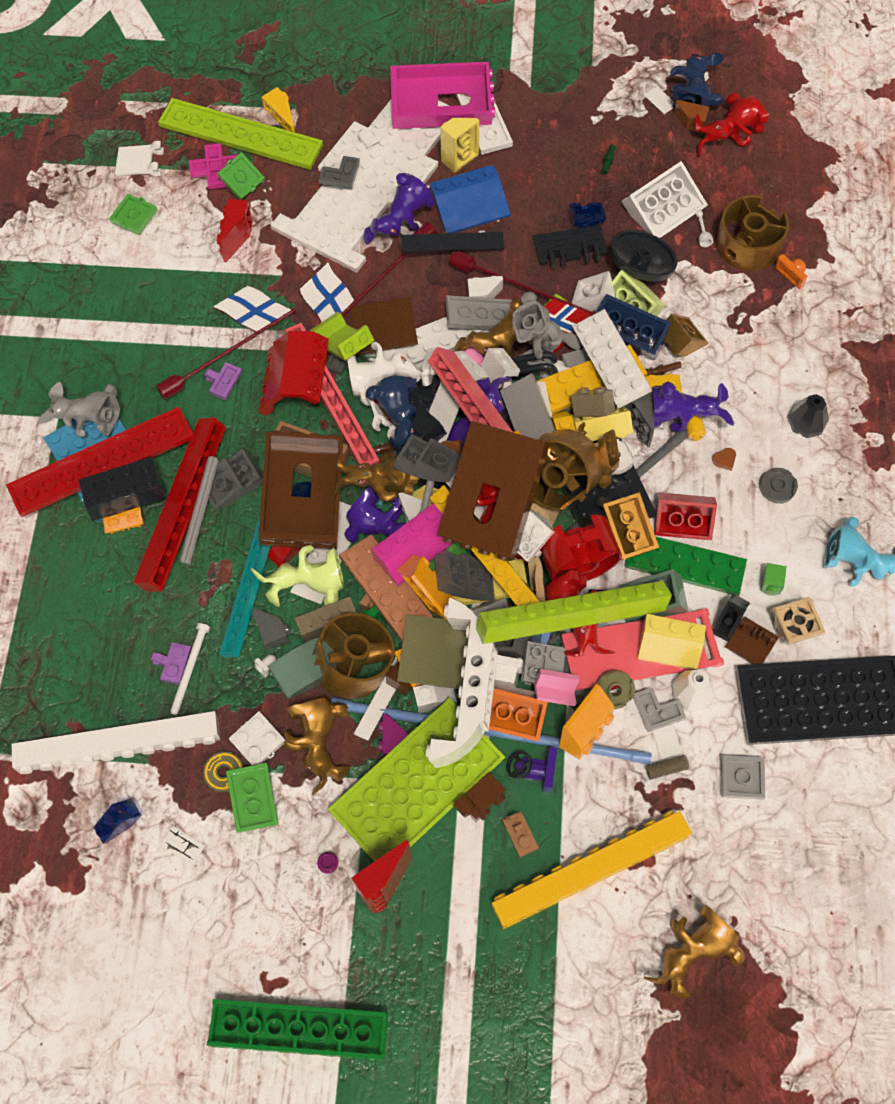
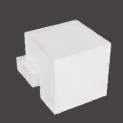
[494,655,523,688]

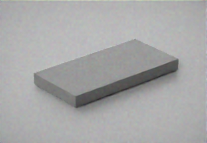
[445,295,512,331]
[500,374,555,439]

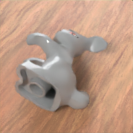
[513,292,581,359]
[37,382,120,437]

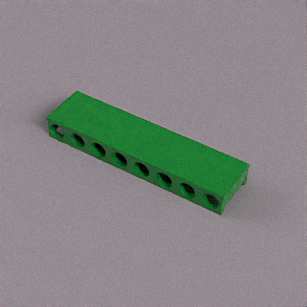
[206,999,388,1061]

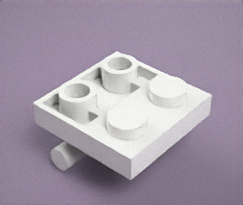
[517,509,554,562]

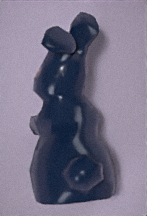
[670,52,724,110]
[365,376,429,456]

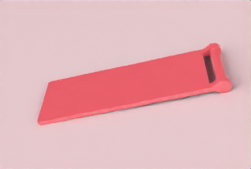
[561,608,725,691]

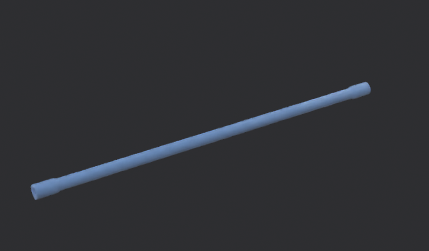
[331,697,652,765]

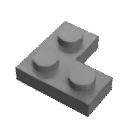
[633,687,686,732]

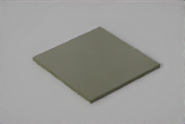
[397,614,469,689]

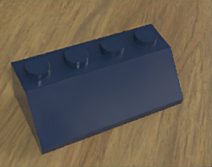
[596,294,671,360]

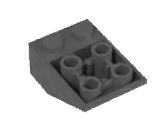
[624,391,655,448]

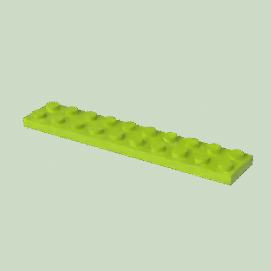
[158,98,323,170]

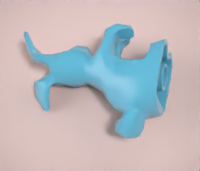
[824,516,895,587]

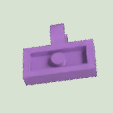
[204,362,242,401]
[151,642,192,685]

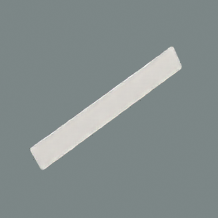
[354,657,398,740]

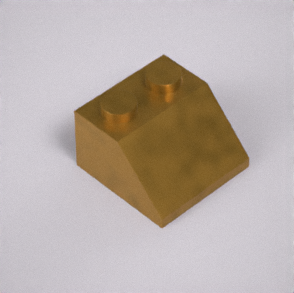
[665,314,709,356]

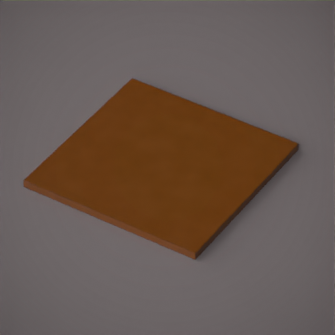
[350,297,418,355]

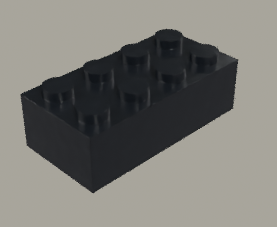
[78,457,166,521]

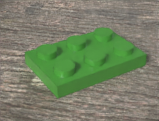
[226,763,278,833]

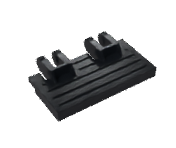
[533,225,608,269]

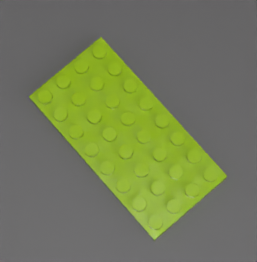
[327,698,505,861]

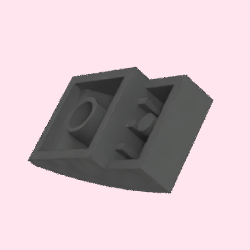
[393,434,461,482]
[208,448,263,510]
[434,550,495,601]

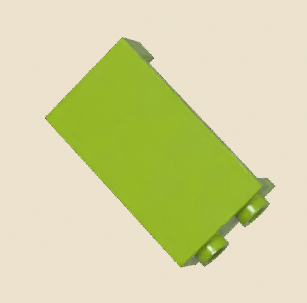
[310,312,374,360]

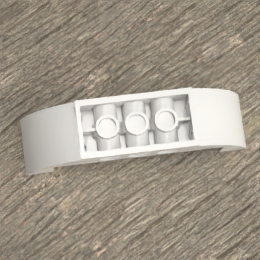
[426,598,498,768]

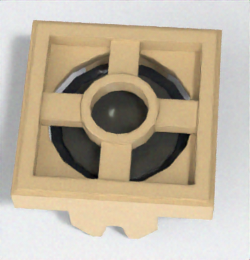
[772,597,826,645]

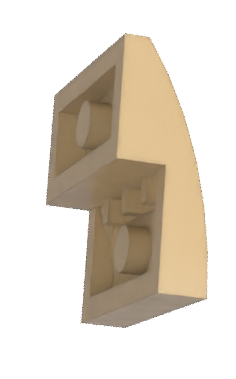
[528,556,546,602]

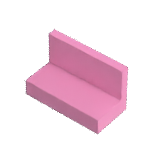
[534,669,580,706]

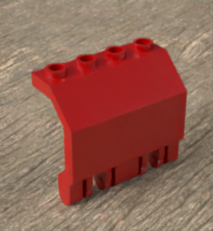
[258,331,329,415]

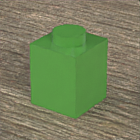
[761,563,787,595]

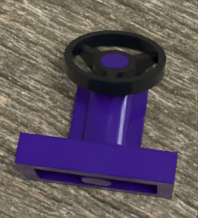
[506,747,558,793]

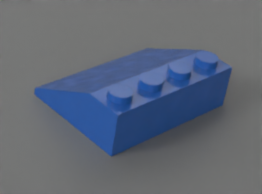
[429,165,511,233]

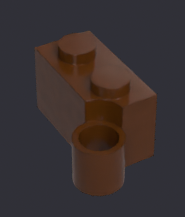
[453,772,506,822]

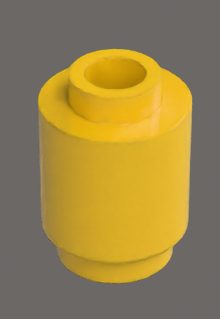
[686,416,707,441]

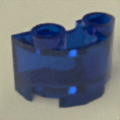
[569,202,607,228]

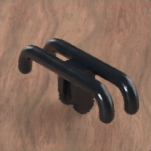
[506,351,558,381]

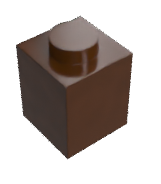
[385,661,412,697]

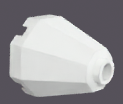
[672,670,715,712]

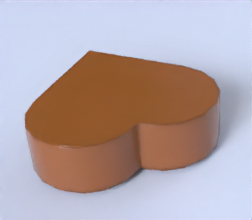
[712,448,736,471]

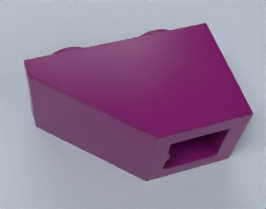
[379,714,407,758]

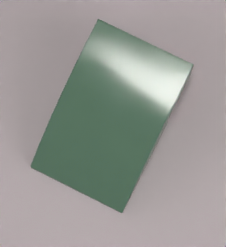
[268,637,337,699]

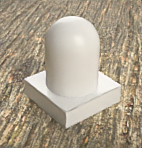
[254,655,276,678]

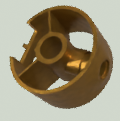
[716,195,789,271]
[533,429,603,511]
[312,613,395,699]

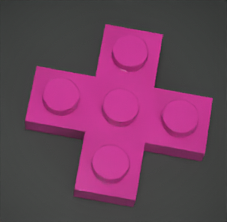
[189,143,239,189]

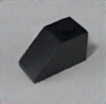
[413,405,447,442]
[713,593,750,642]

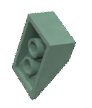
[619,569,689,622]

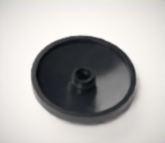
[609,230,678,281]

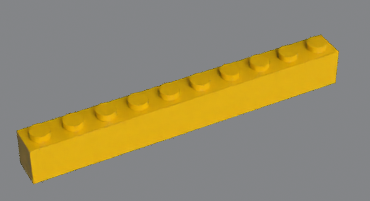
[492,811,693,930]

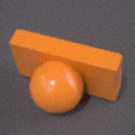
[775,254,808,290]

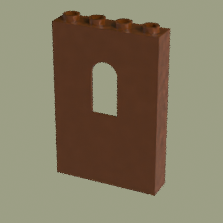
[437,421,550,561]
[258,430,343,550]

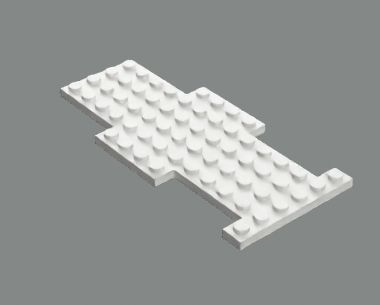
[271,100,449,273]

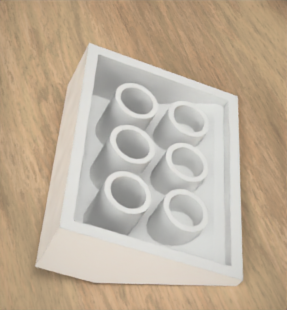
[622,161,708,238]

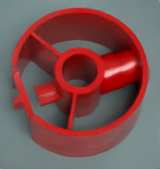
[540,515,622,581]

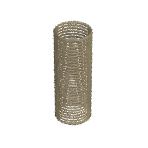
[646,755,689,780]

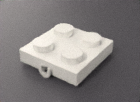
[229,711,286,766]

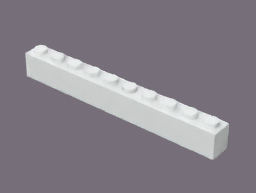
[12,711,221,774]

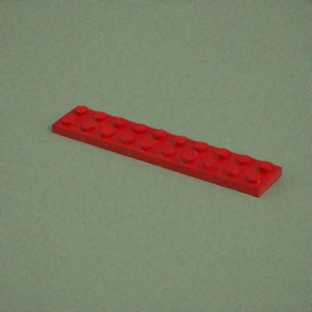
[6,406,194,518]

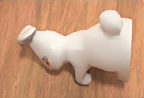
[347,342,424,406]

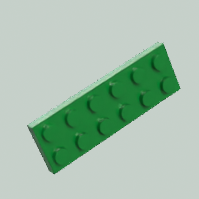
[625,536,747,596]

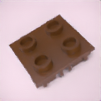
[725,617,779,664]

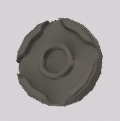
[759,468,798,504]

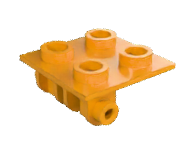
[103,507,145,534]

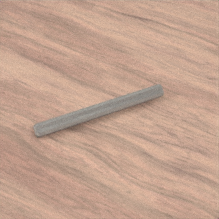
[180,456,219,564]

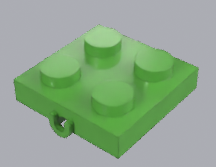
[217,152,265,200]
[109,194,157,235]

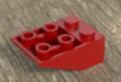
[217,199,253,263]

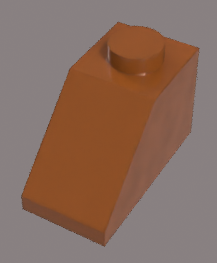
[674,100,709,133]

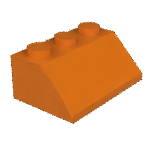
[489,686,548,742]

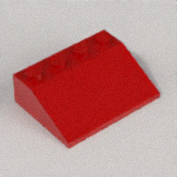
[351,839,412,914]

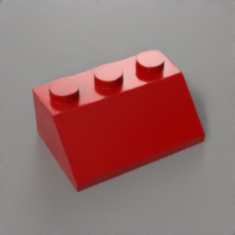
[655,492,717,540]

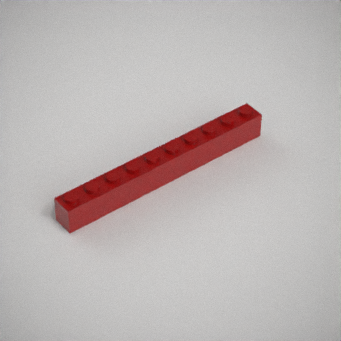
[133,417,226,592]

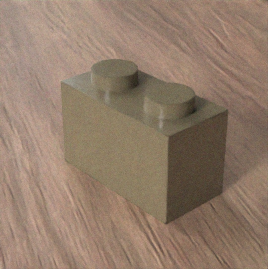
[571,387,615,417]

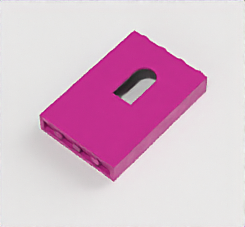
[390,62,495,129]

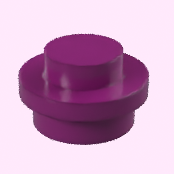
[317,852,338,874]

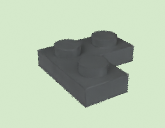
[319,156,360,189]

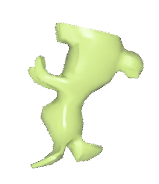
[251,545,344,607]

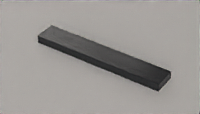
[400,232,504,254]

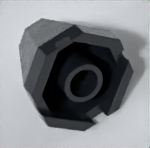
[788,394,829,438]

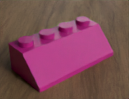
[372,504,457,586]

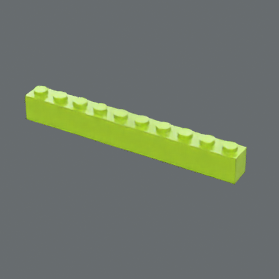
[476,581,672,644]

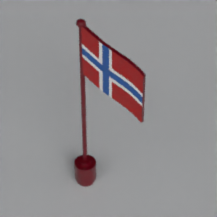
[449,251,596,354]

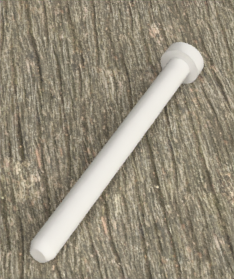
[171,623,210,715]

